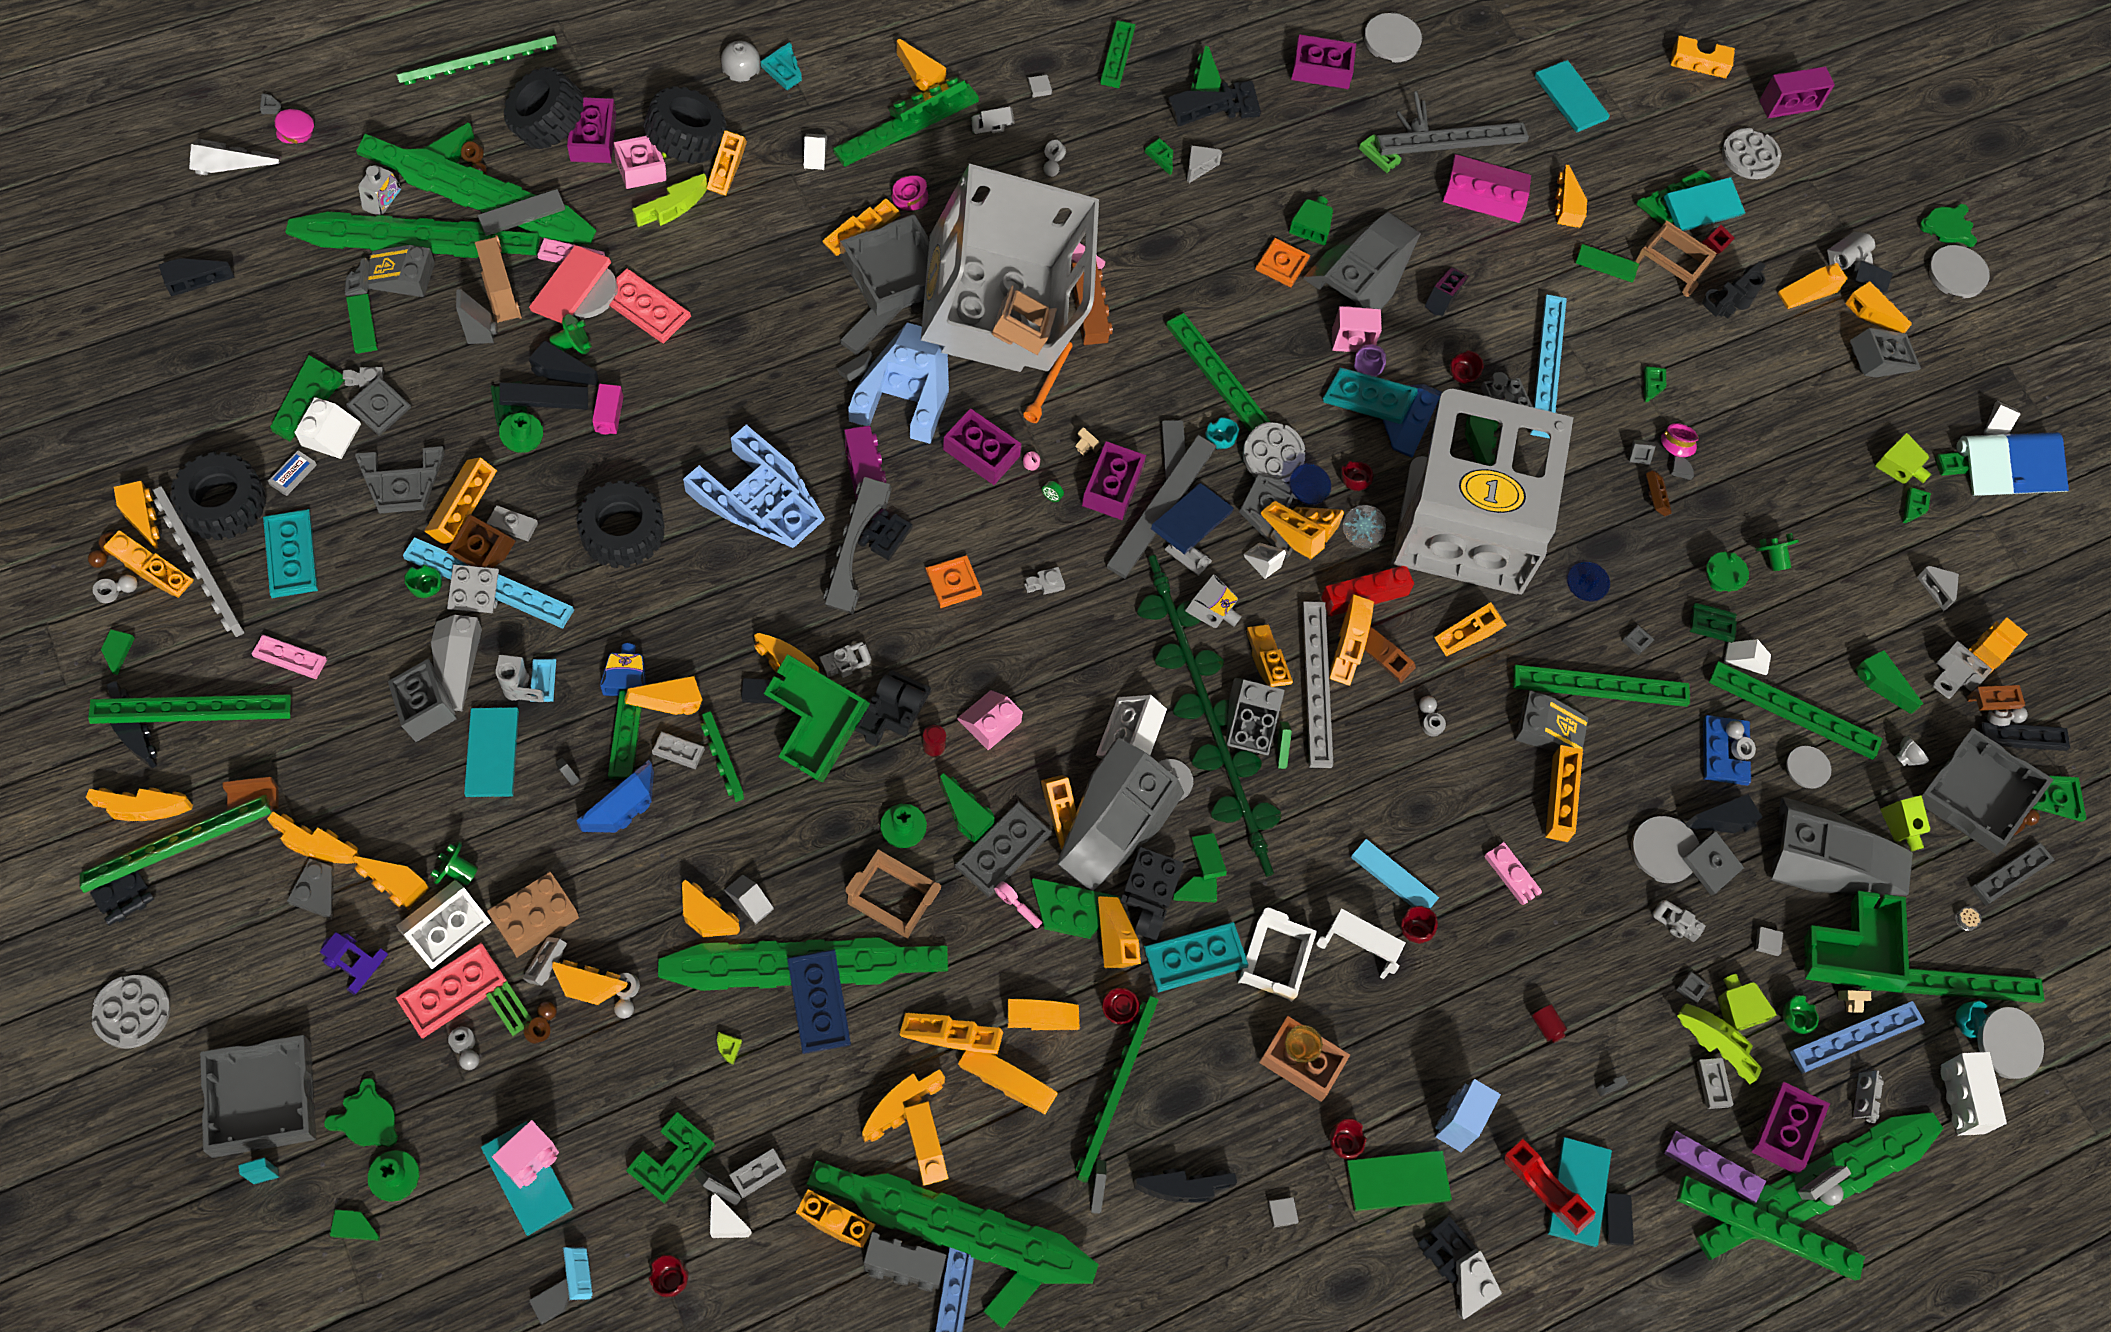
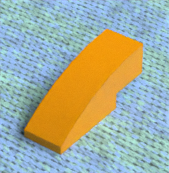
[1007,999,1079,1030]

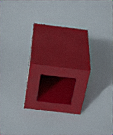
[1701,224,1735,255]

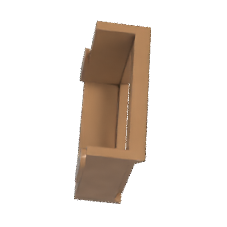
[1635,221,1717,297]
[475,235,522,323]
[991,285,1057,356]
[846,850,941,939]

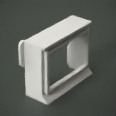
[1238,908,1317,1002]
[1316,908,1405,979]

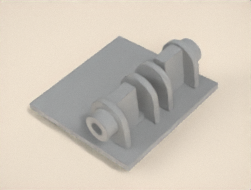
[447,565,499,613]

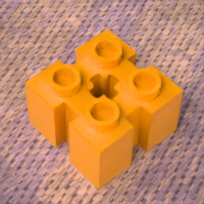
[1968,617,2028,673]

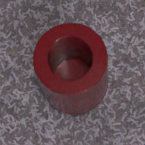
[923,725,946,757]
[1532,1004,1568,1043]

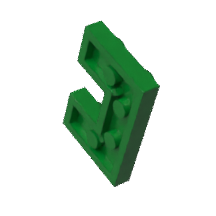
[626,1112,715,1204]

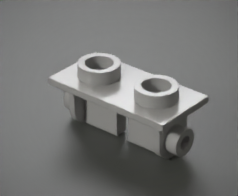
[1165,544,1212,576]
[1853,1071,1884,1123]

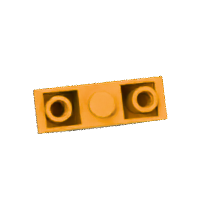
[1293,507,1344,542]
[682,880,740,937]
[552,960,628,1005]
[796,1189,875,1248]

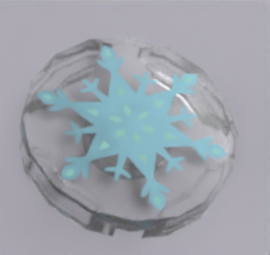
[1343,505,1386,548]

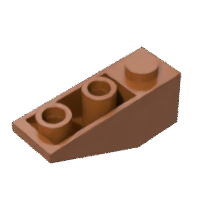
[1364,626,1416,684]

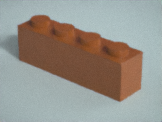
[1071,261,1112,345]

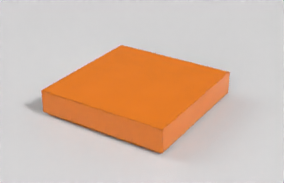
[1256,238,1310,287]
[926,555,982,608]

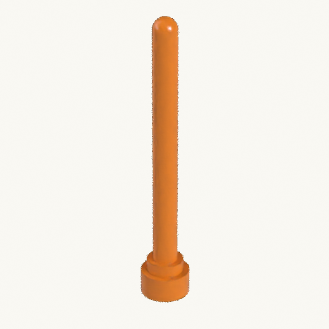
[1023,341,1072,423]

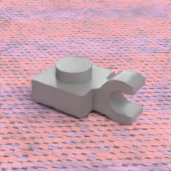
[343,367,383,390]
[1024,567,1065,595]

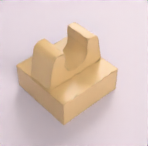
[1075,427,1101,456]
[1838,990,1871,1013]

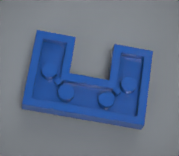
[1703,715,1751,786]

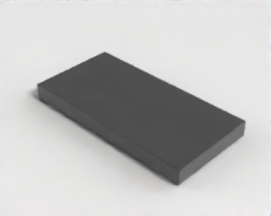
[955,801,1052,898]

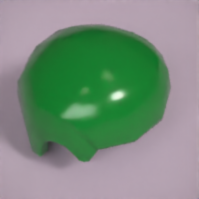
[404,565,442,598]
[1782,995,1819,1034]

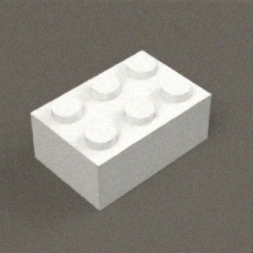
[1941,1052,2007,1135]

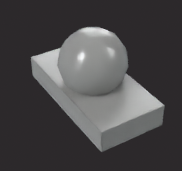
[1798,1166,1851,1206]

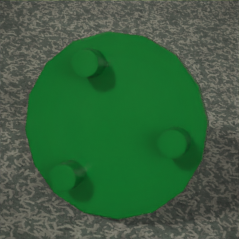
[550,314,592,354]
[499,412,543,453]
[1755,533,1799,571]
[1706,552,1749,592]
[880,804,927,848]
[430,841,478,886]
[368,1150,420,1202]

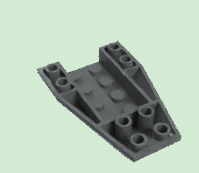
[1304,212,1421,310]
[1057,738,1184,891]
[1770,797,1913,896]

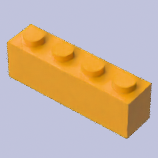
[425,457,497,544]
[1545,745,1583,842]

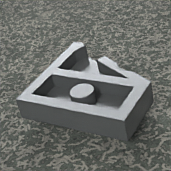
[287,859,334,920]

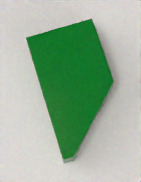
[330,1210,380,1241]

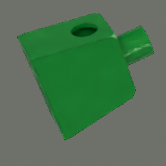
[1289,196,1333,246]

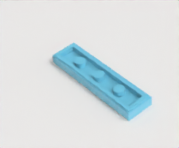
[1351,839,1439,908]

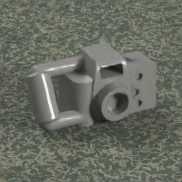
[971,107,1015,134]
[819,642,872,678]
[1652,900,1706,942]

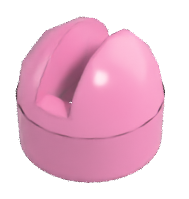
[1023,451,1040,470]

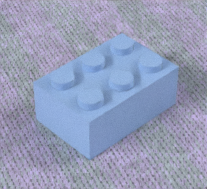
[1436,1079,1501,1152]

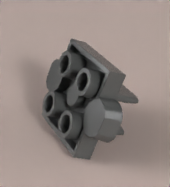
[1480,372,1533,423]

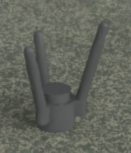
[1397,91,1429,133]

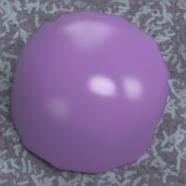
[1354,344,1386,377]

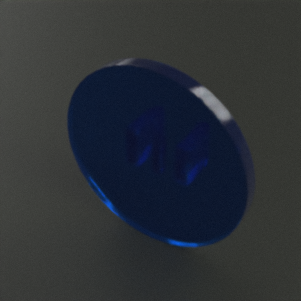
[1289,464,1331,504]
[1567,562,1610,602]

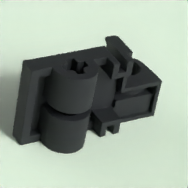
[1702,261,1766,319]
[855,670,931,747]
[1121,847,1184,941]

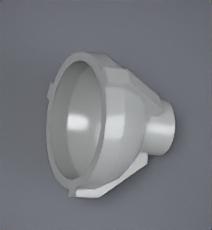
[1895,736,1929,767]

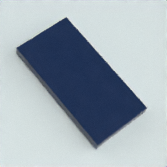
[1151,483,1234,555]
[787,949,851,1054]

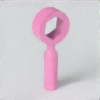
[994,881,1043,929]

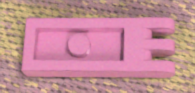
[1484,842,1542,905]

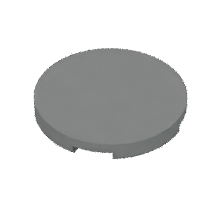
[1364,13,1422,62]
[1722,128,1781,179]
[1929,245,1990,298]
[572,268,618,318]
[1243,422,1305,483]
[1631,816,1699,883]
[92,974,171,1048]
[1977,1007,2044,1079]

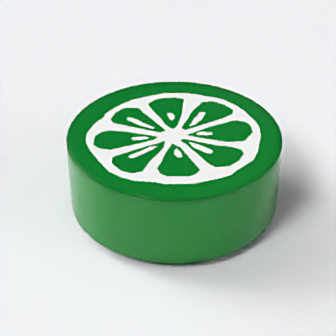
[1042,481,1064,502]

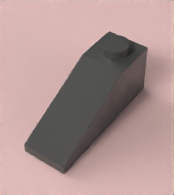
[456,289,498,344]

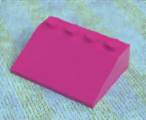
[1443,154,1531,223]

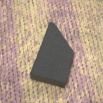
[345,258,369,297]
[837,350,873,381]
[1091,1160,1106,1214]
[694,1168,742,1205]
[529,1279,569,1324]

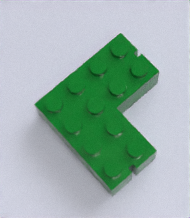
[764,654,870,782]
[1804,891,1910,993]

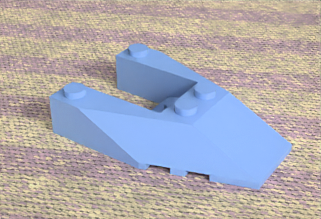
[849,323,949,444]
[683,425,825,548]

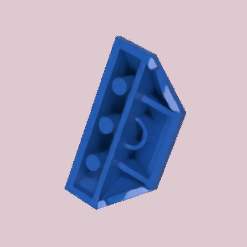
[1383,384,1442,458]
[576,760,654,833]

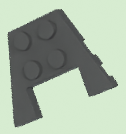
[355,446,445,514]
[1239,475,1322,559]

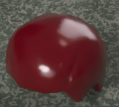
[1449,350,1484,384]
[1341,461,1374,491]
[1401,906,1438,944]
[1102,988,1139,1024]
[1329,1118,1367,1159]
[649,1255,689,1297]

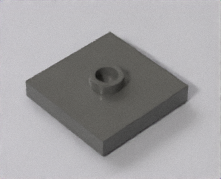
[347,376,411,436]
[1683,831,1744,895]

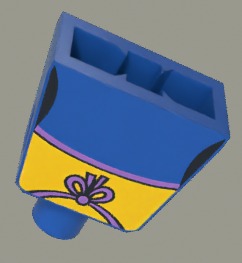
[600,643,646,696]

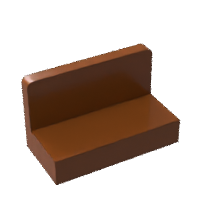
[1967,685,2025,710]
[223,777,279,810]

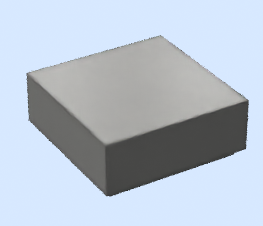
[1028,75,1052,97]
[1755,927,1783,956]
[1268,1197,1299,1228]

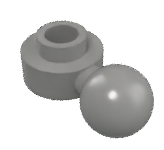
[1044,140,1066,177]
[93,575,138,603]
[1419,696,1446,737]
[1987,707,2028,726]
[1726,720,1756,760]
[614,973,640,1019]
[448,1027,479,1070]

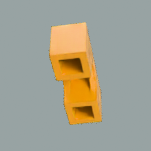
[1670,36,1735,78]

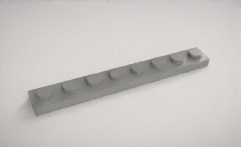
[153,486,244,637]
[1302,602,1333,768]

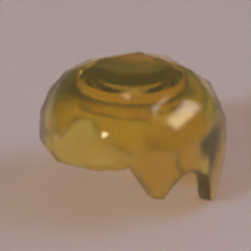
[1285,1025,1323,1062]

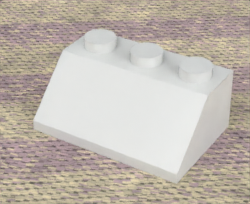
[1096,695,1167,759]
[396,880,491,969]

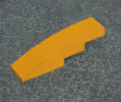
[823,198,900,256]
[899,1013,1003,1054]
[958,1051,1058,1114]

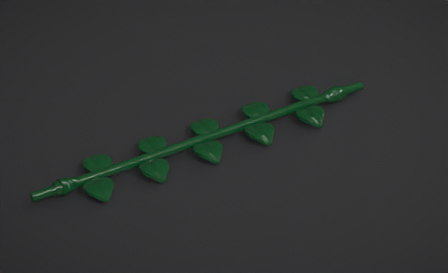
[1137,555,1282,877]

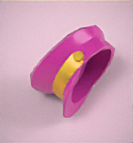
[274,109,314,144]
[892,176,928,211]
[1661,423,1699,457]

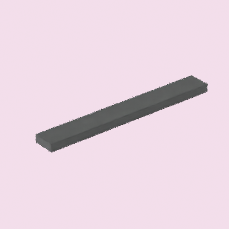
[1376,123,1529,155]
[1107,435,1216,579]

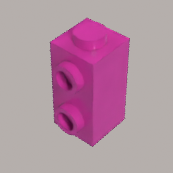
[593,384,623,435]

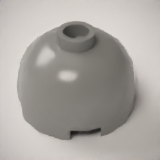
[721,41,761,82]

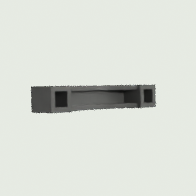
[824,477,892,614]

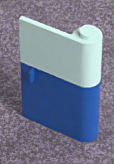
[1957,432,2069,496]

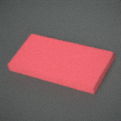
[529,245,611,323]
[609,268,691,343]
[396,943,507,1039]

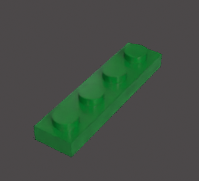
[1101,20,1136,88]
[608,691,642,780]
[700,711,744,802]

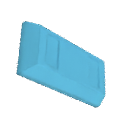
[530,659,556,702]
[563,1247,592,1300]

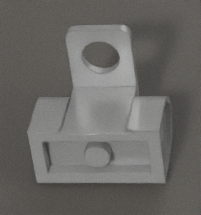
[1827,231,1875,270]
[1932,641,1993,699]
[496,655,545,702]

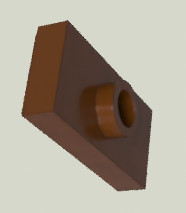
[1646,471,1672,516]

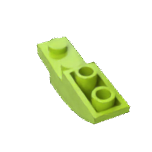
[632,174,707,227]
[1677,1003,1762,1084]

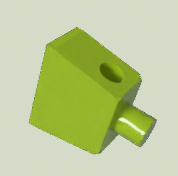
[1875,433,1932,484]
[1880,795,1930,852]
[1718,974,1776,1031]

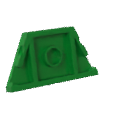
[1032,878,1121,939]

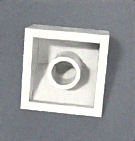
[295,397,361,459]

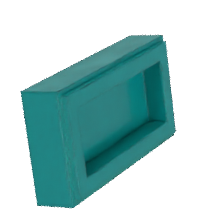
[238,1158,279,1184]

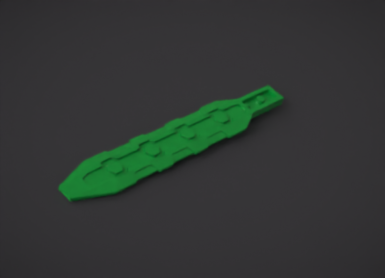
[356,134,597,245]
[286,212,540,258]
[658,937,948,991]
[1696,1113,1944,1261]
[807,1161,1099,1284]

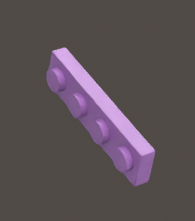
[1664,1131,1766,1204]

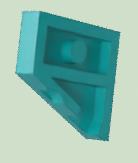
[761,42,802,90]

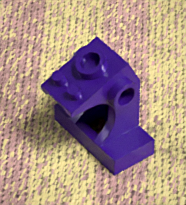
[320,932,388,995]

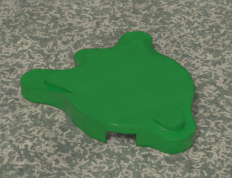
[1919,204,1977,247]
[324,1078,398,1147]

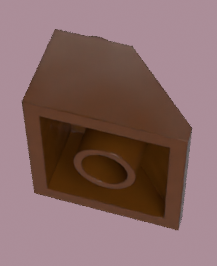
[446,514,516,568]

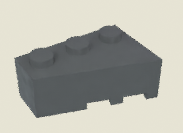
[864,1232,946,1292]

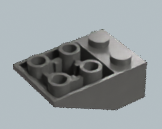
[1226,678,1285,755]

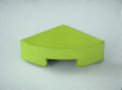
[717,1032,742,1064]

